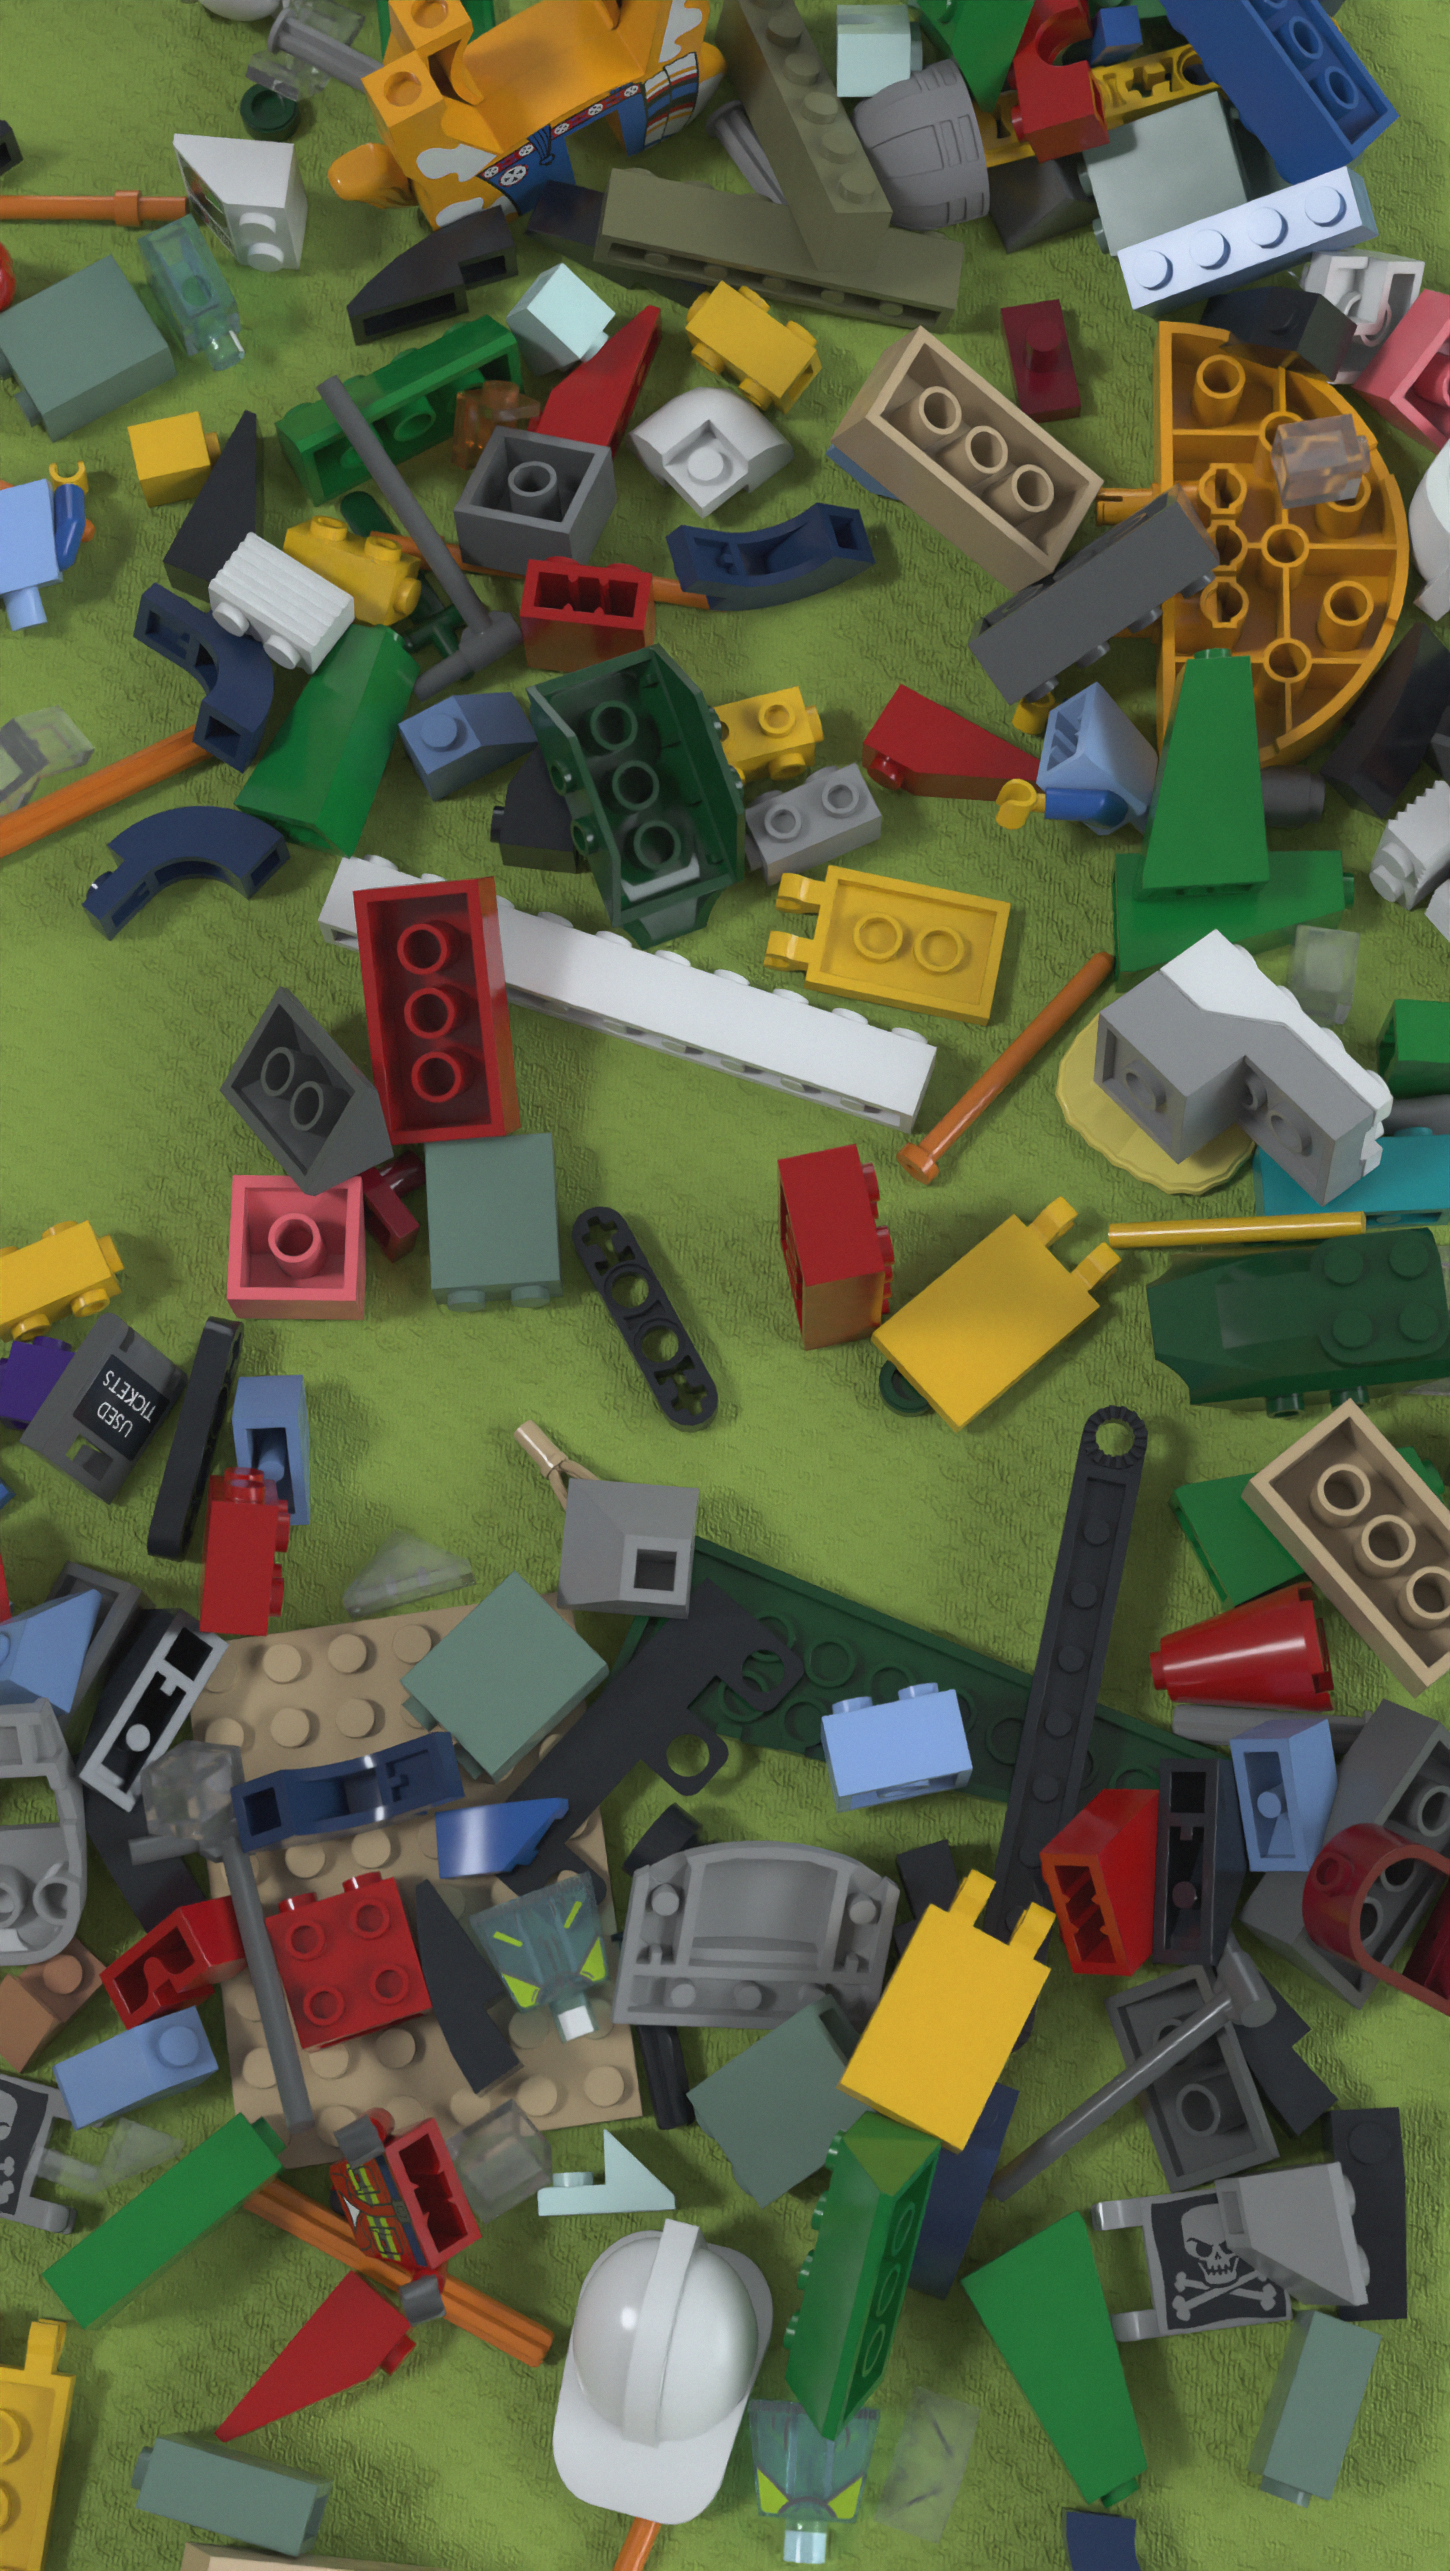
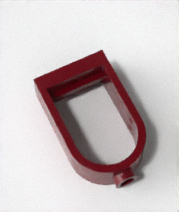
[1302,1823,1450,2017]

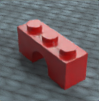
[1007,0,1110,163]

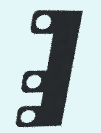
[494,1577,804,1934]

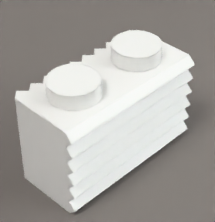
[208,532,355,674]
[1369,781,1450,910]

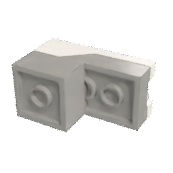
[1093,929,1394,1207]

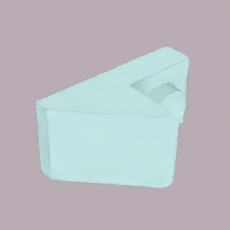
[537,2129,677,2217]

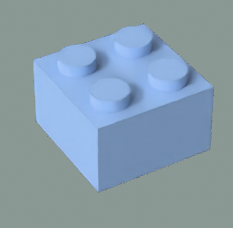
[820,1683,973,1813]

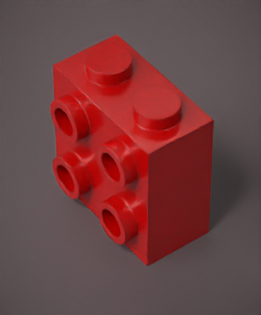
[519,556,656,672]
[198,1467,290,1637]
[1039,1789,1159,1976]
[264,1871,434,2054]

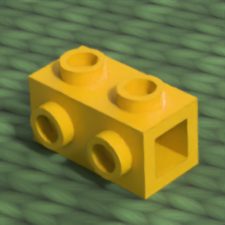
[685,280,822,415]
[282,515,422,627]
[712,686,823,787]
[0,1220,125,1343]

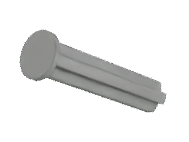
[267,7,384,94]
[705,100,788,205]
[1172,1704,1372,1755]

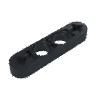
[572,1206,719,1433]
[147,1316,244,1562]

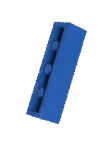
[1061,5,1142,68]

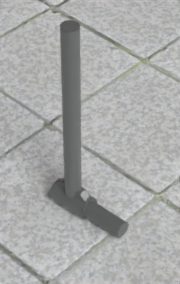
[316,375,524,703]
[128,1812,315,2134]
[988,1927,1276,2202]

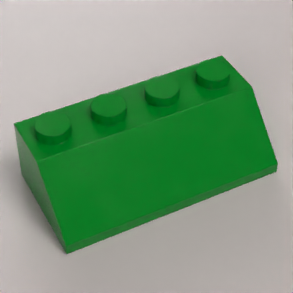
[900,0,1035,113]
[274,314,525,508]
[783,2110,943,2442]

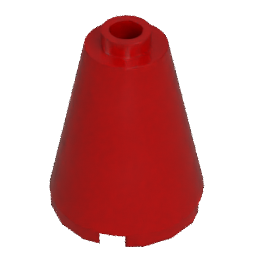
[1150,1581,1335,1713]

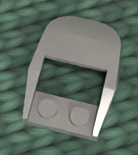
[0,1697,87,1966]

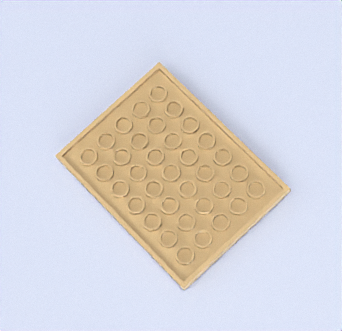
[190,1592,643,2171]

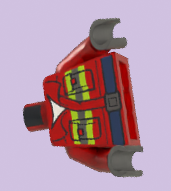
[329,2107,482,2328]

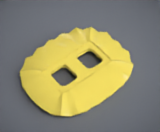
[1055,1013,1257,1196]

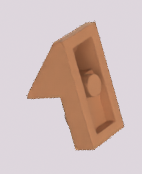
[0,1934,107,2074]

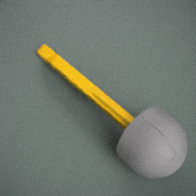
[849,15,1341,231]

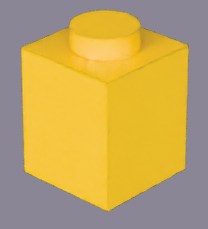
[127,411,222,507]

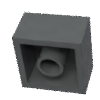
[453,425,617,576]

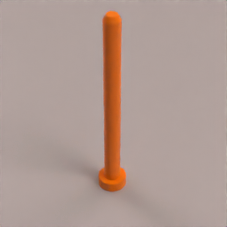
[896,951,1115,1185]

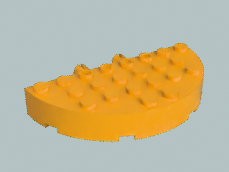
[1095,321,1409,770]

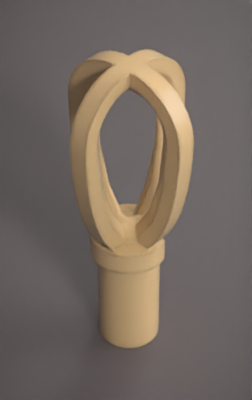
[513,1420,599,1511]

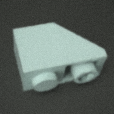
[505,262,616,377]

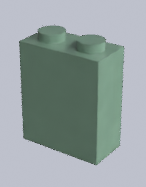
[1077,91,1255,263]
[0,254,178,443]
[424,1133,563,1312]
[399,1570,610,1784]
[686,1993,891,2209]
[1246,2310,1382,2508]
[131,2433,334,2557]

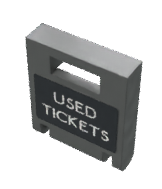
[19,1313,188,1505]

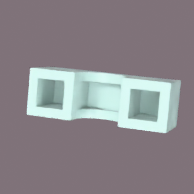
[836,5,922,97]

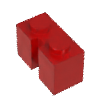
[99,1895,248,2030]

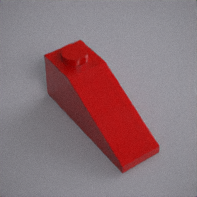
[527,305,662,462]
[862,684,1045,801]
[214,2270,418,2443]

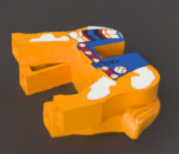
[327,0,728,232]

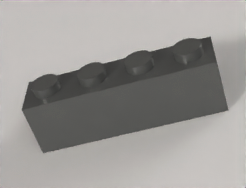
[967,483,1219,706]
[1236,1698,1450,2010]

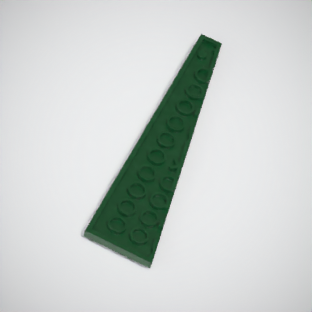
[602,1535,1233,1818]

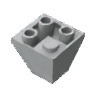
[557,1478,699,1619]
[1214,2162,1370,2306]

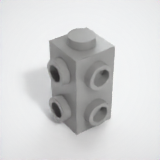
[745,763,882,887]

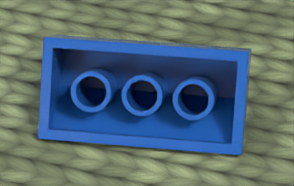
[1159,0,1400,186]

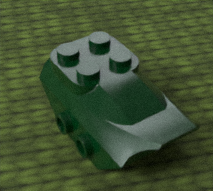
[525,643,746,951]
[1145,1227,1450,1419]

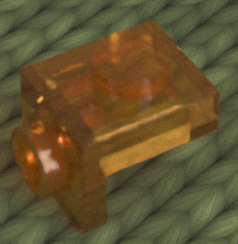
[451,380,540,470]

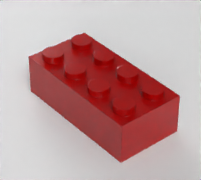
[353,876,521,1145]
[777,1143,895,1351]

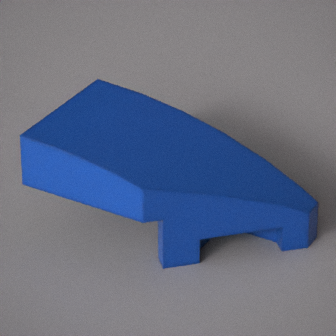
[435,1798,569,1880]

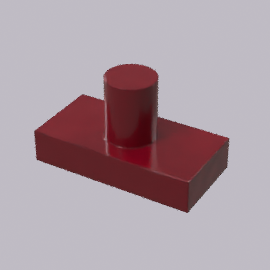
[999,299,1081,424]
[356,1150,426,1264]

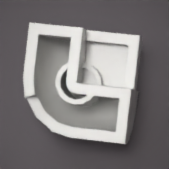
[1305,248,1425,384]
[625,387,794,519]

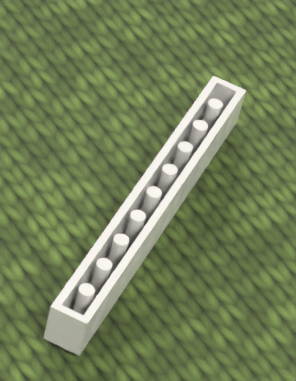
[318,854,937,1135]

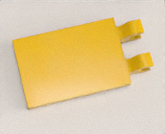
[763,865,1011,1026]
[871,1196,1122,1434]
[835,1869,1056,2155]
[0,2312,76,2571]

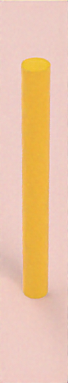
[1109,1211,1366,1249]

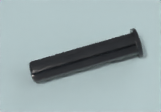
[610,1931,695,2130]

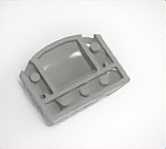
[610,1840,900,2033]

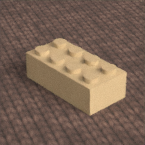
[829,325,1104,594]
[1241,1398,1450,1699]

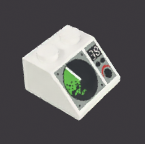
[173,133,308,272]

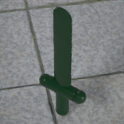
[340,491,476,681]

